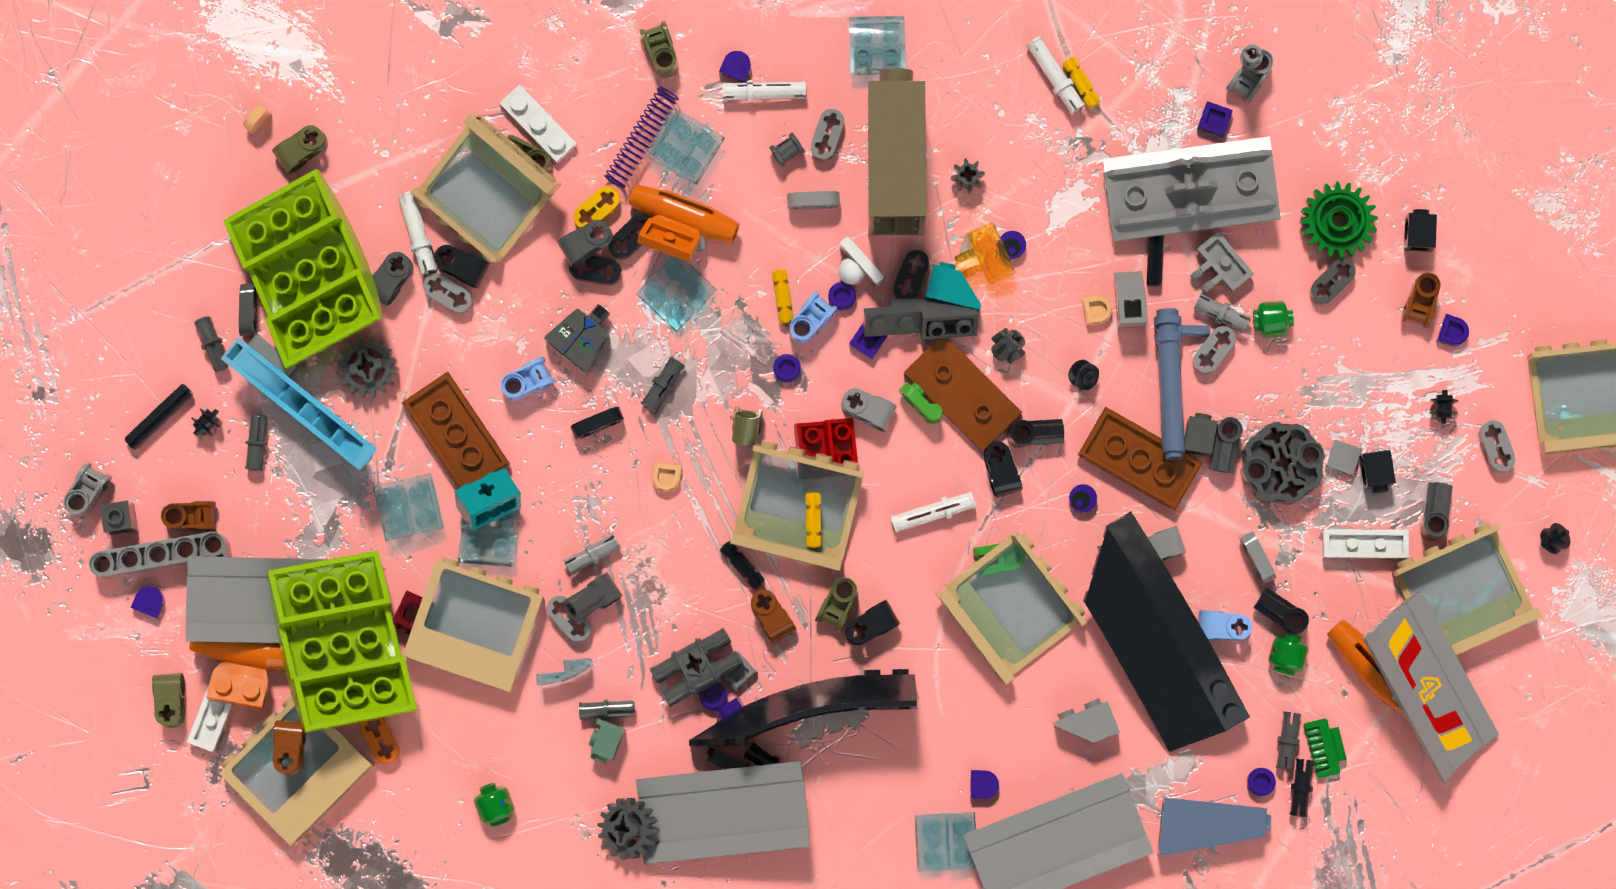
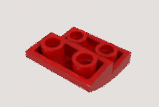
[794,418,858,480]

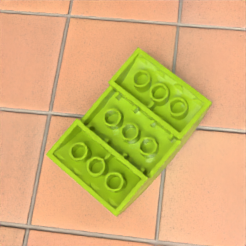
[223,169,382,369]
[267,550,417,733]

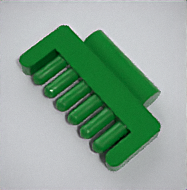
[1303,718,1347,778]

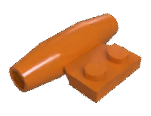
[628,184,740,262]
[1327,619,1405,718]
[189,642,285,710]

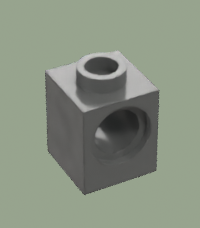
[1184,413,1218,457]
[100,500,138,535]

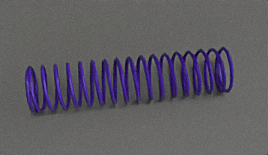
[604,86,679,189]

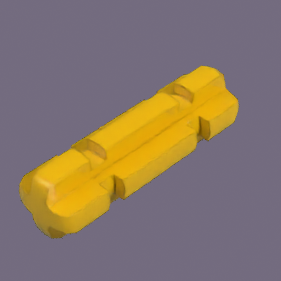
[1063,57,1101,109]
[772,269,794,324]
[805,492,821,548]

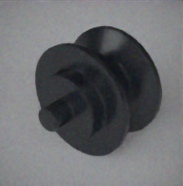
[1068,359,1099,390]
[1430,390,1459,424]
[191,408,221,437]
[1540,523,1571,554]

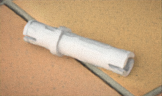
[1026,36,1086,115]
[722,80,806,102]
[397,191,438,275]
[891,491,976,533]

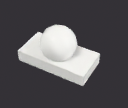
[838,236,884,288]

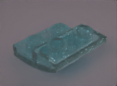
[849,16,906,75]
[646,108,725,185]
[636,256,717,332]
[373,473,444,542]
[458,509,520,567]
[914,812,976,872]

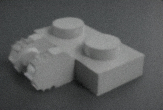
[1190,231,1254,294]

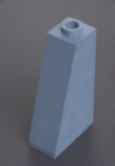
[1157,798,1271,855]

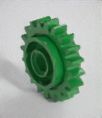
[1299,181,1378,259]

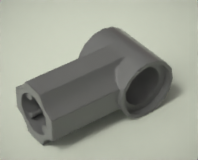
[1209,417,1243,474]
[1420,482,1453,541]
[563,572,623,622]

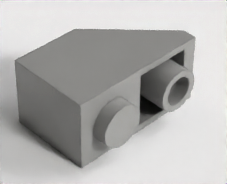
[1114,271,1148,329]
[1053,698,1120,744]

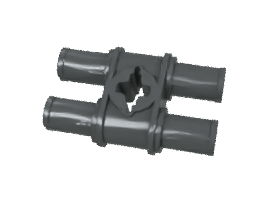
[650,628,744,707]

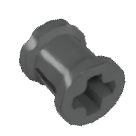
[769,132,805,167]

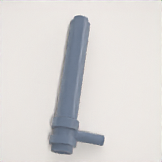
[1154,308,1210,460]

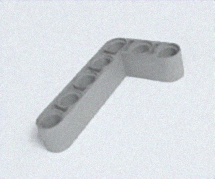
[89,532,232,578]

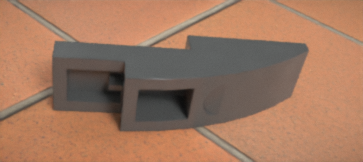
[863,299,978,340]

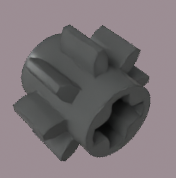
[950,158,985,194]
[991,328,1025,364]

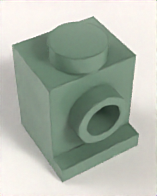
[589,719,626,764]

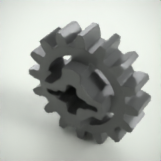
[336,337,398,398]
[597,797,659,859]

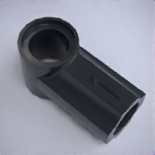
[1007,419,1065,448]
[1253,588,1309,635]

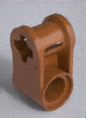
[1401,272,1441,329]
[161,501,216,531]
[751,589,797,645]
[273,720,306,776]

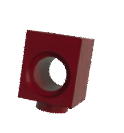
[392,590,435,635]

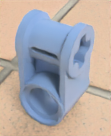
[789,291,838,345]
[500,357,556,402]
[1198,610,1252,640]

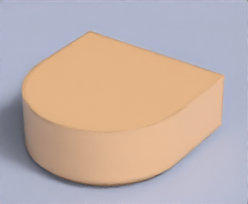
[243,104,272,133]
[1082,295,1113,326]
[652,462,682,492]

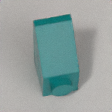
[925,262,981,314]

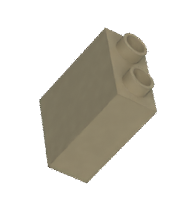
[868,68,926,236]

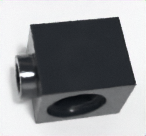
[1403,209,1437,252]
[1359,450,1396,493]

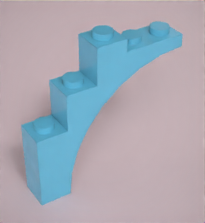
[221,337,378,471]

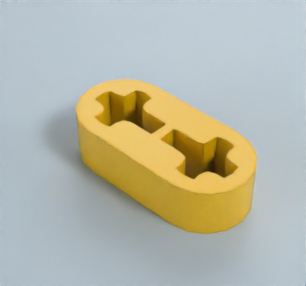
[574,186,620,228]

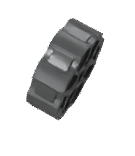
[1240,422,1325,506]

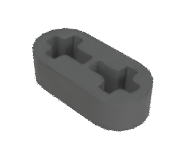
[1309,258,1356,305]
[238,284,257,336]

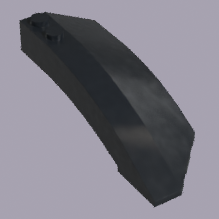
[1083,511,1250,752]
[689,669,917,747]

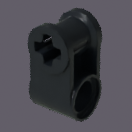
[434,245,490,289]
[983,442,1023,498]
[845,599,901,645]

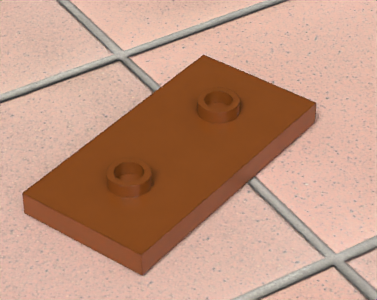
[903,338,1022,452]
[401,371,510,488]
[1077,406,1203,512]

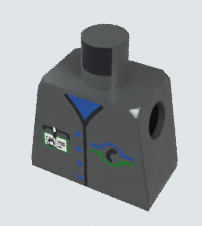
[544,304,610,374]

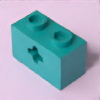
[455,468,521,531]

